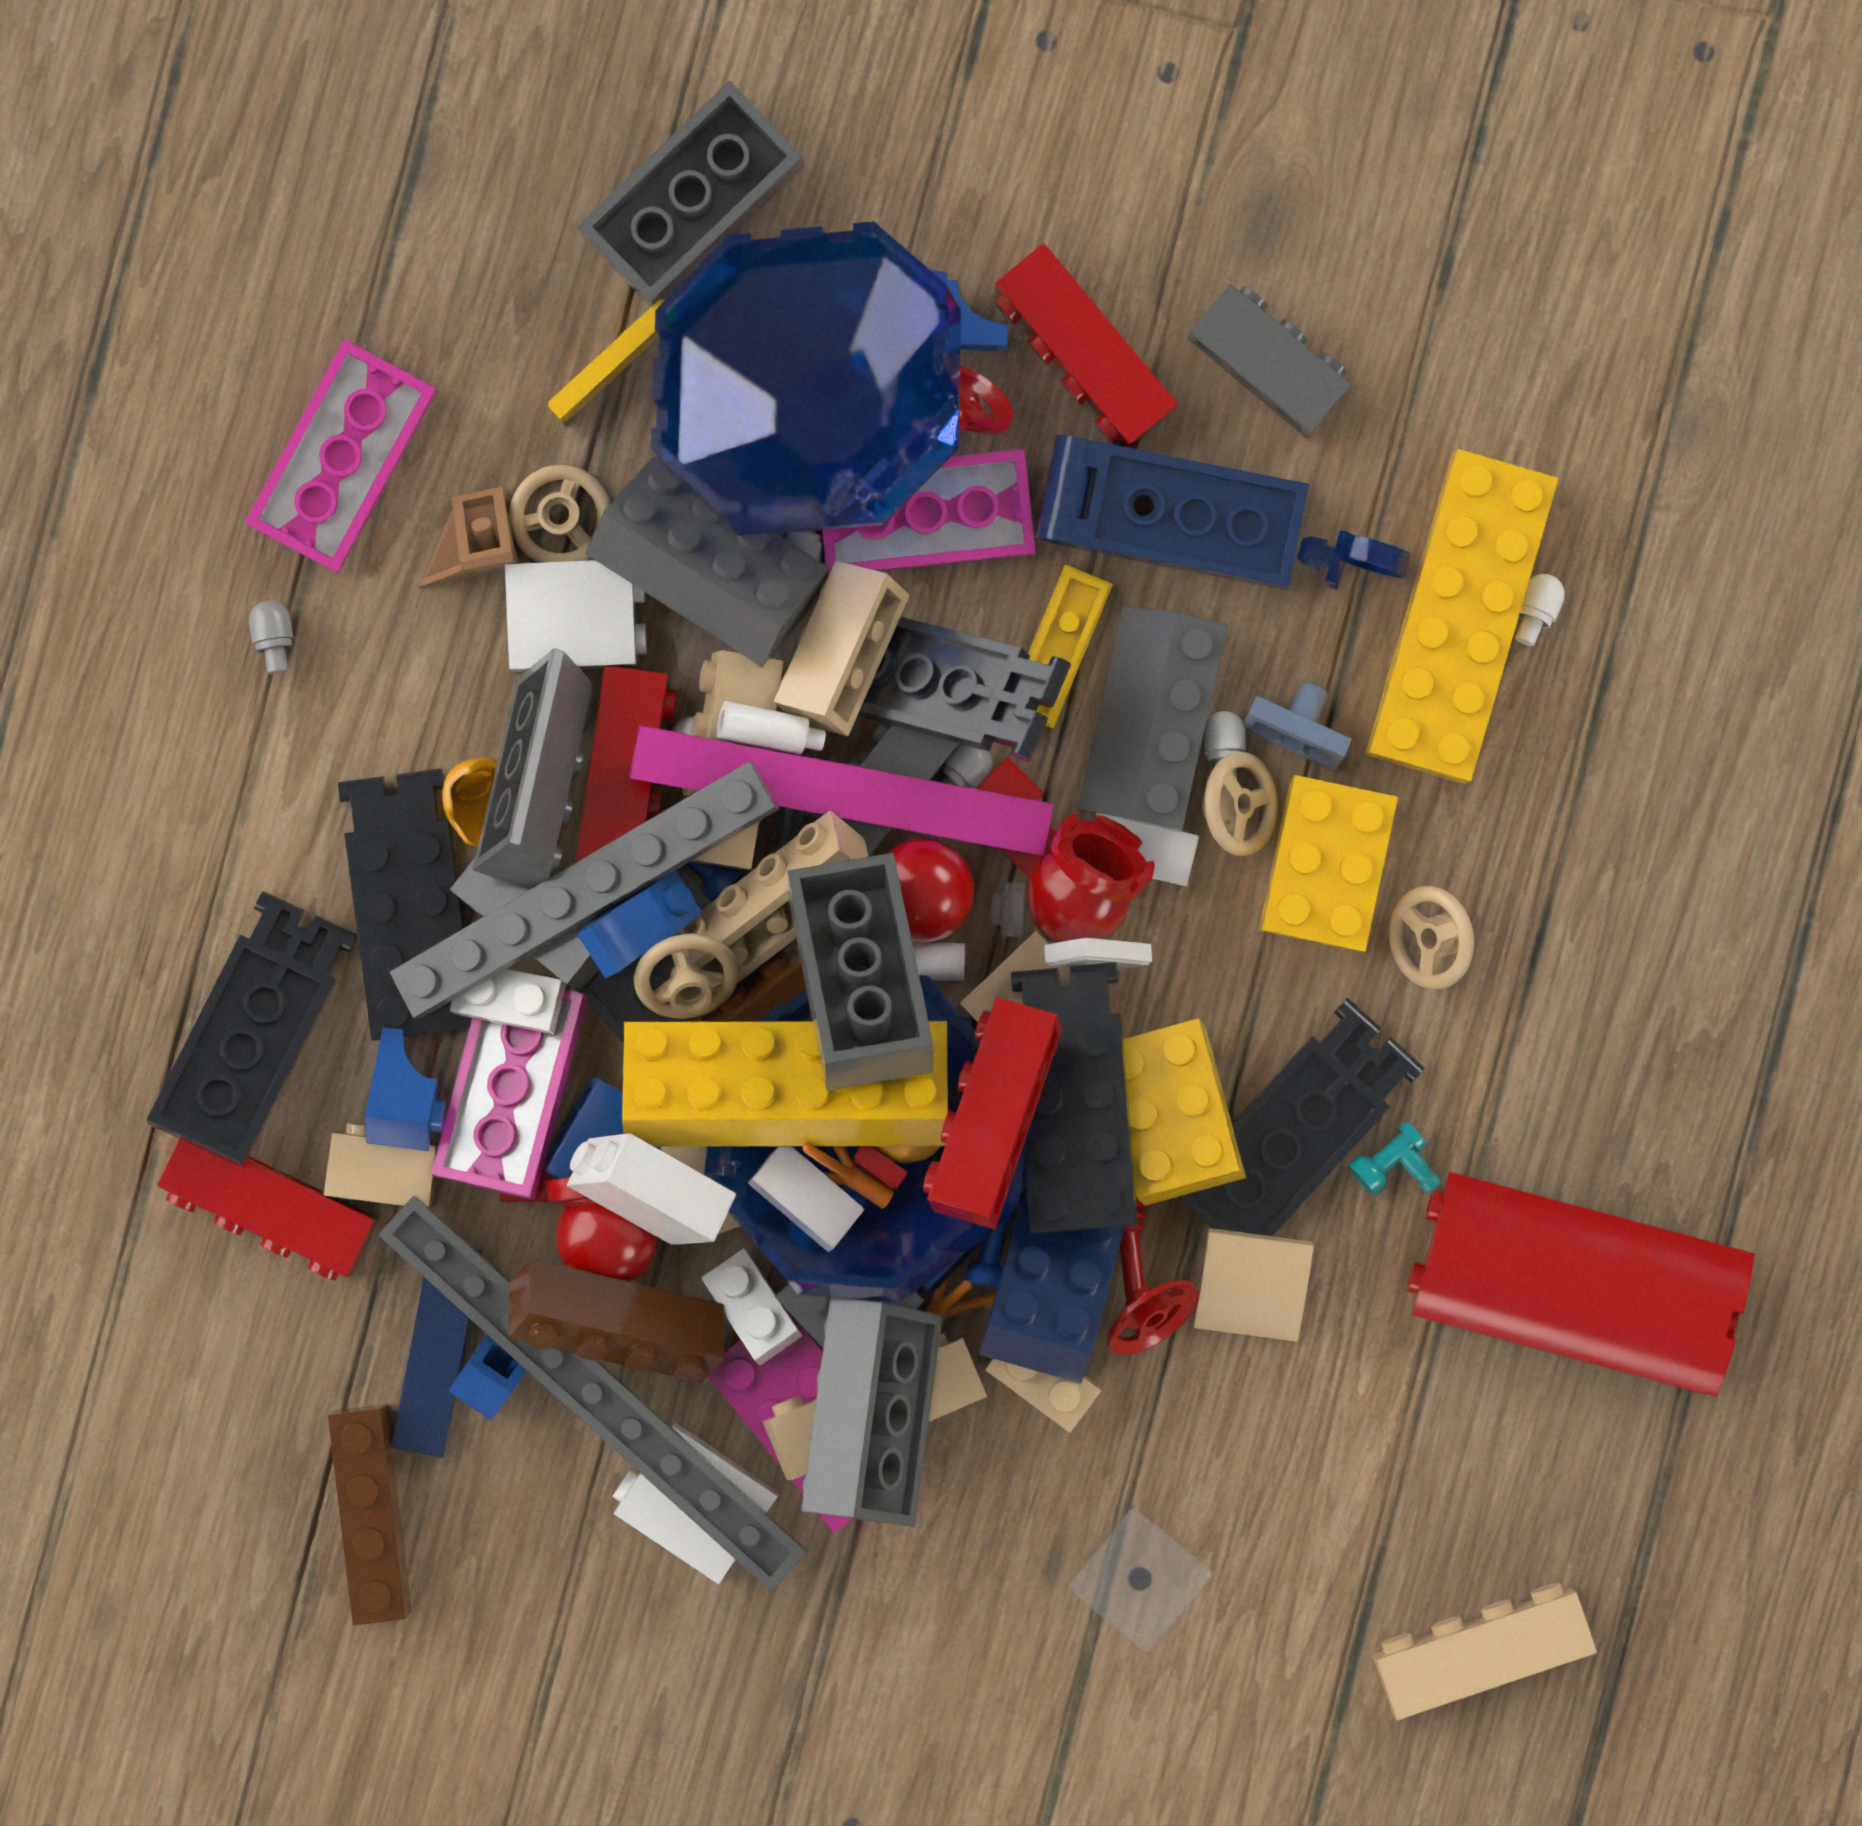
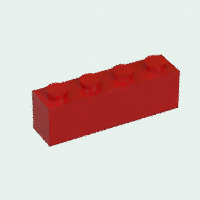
[994,243,1178,448]
[575,665,678,863]
[923,997,1063,1230]
[157,1139,380,1281]

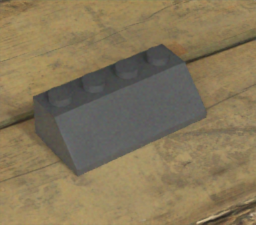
[1077,606,1228,832]
[473,648,594,890]
[802,1298,943,1527]

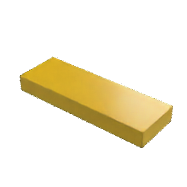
[548,299,678,425]
[1028,564,1113,730]

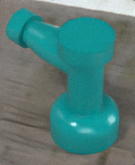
[1347,1121,1442,1197]

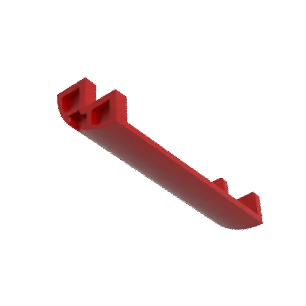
[1406,1171,1755,1397]

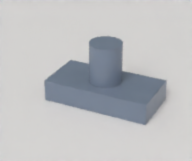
[1243,683,1352,772]

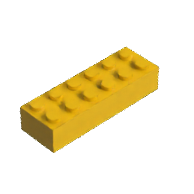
[1365,449,1559,784]
[622,1021,948,1147]

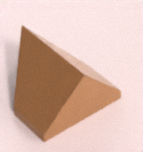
[418,486,519,588]

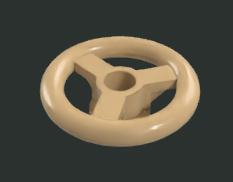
[509,465,611,563]
[1202,751,1278,856]
[1389,886,1474,990]
[634,934,739,1019]

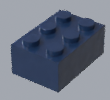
[979,1191,1124,1384]

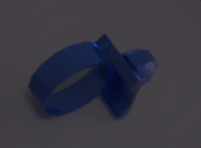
[1297,530,1413,590]

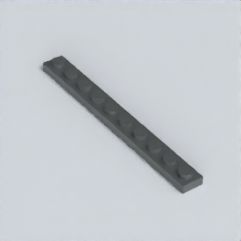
[378,1195,808,1592]

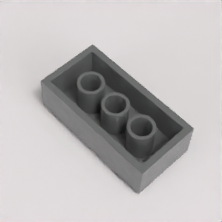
[577,80,804,307]
[586,456,829,667]
[787,853,933,1091]

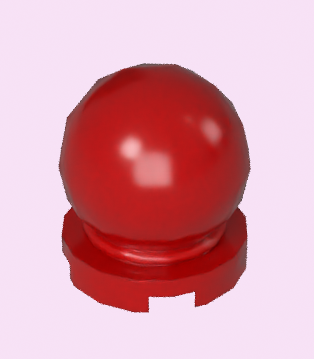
[1026,813,1155,942]
[886,838,975,943]
[545,1175,658,1282]

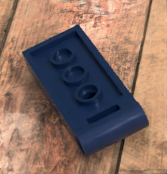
[1036,435,1309,590]

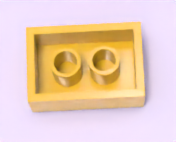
[1258,775,1398,953]
[1124,1018,1246,1206]

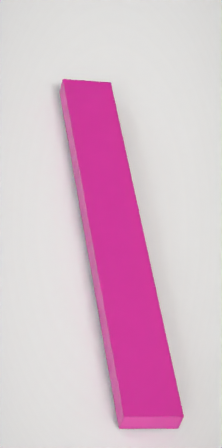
[629,725,1054,856]

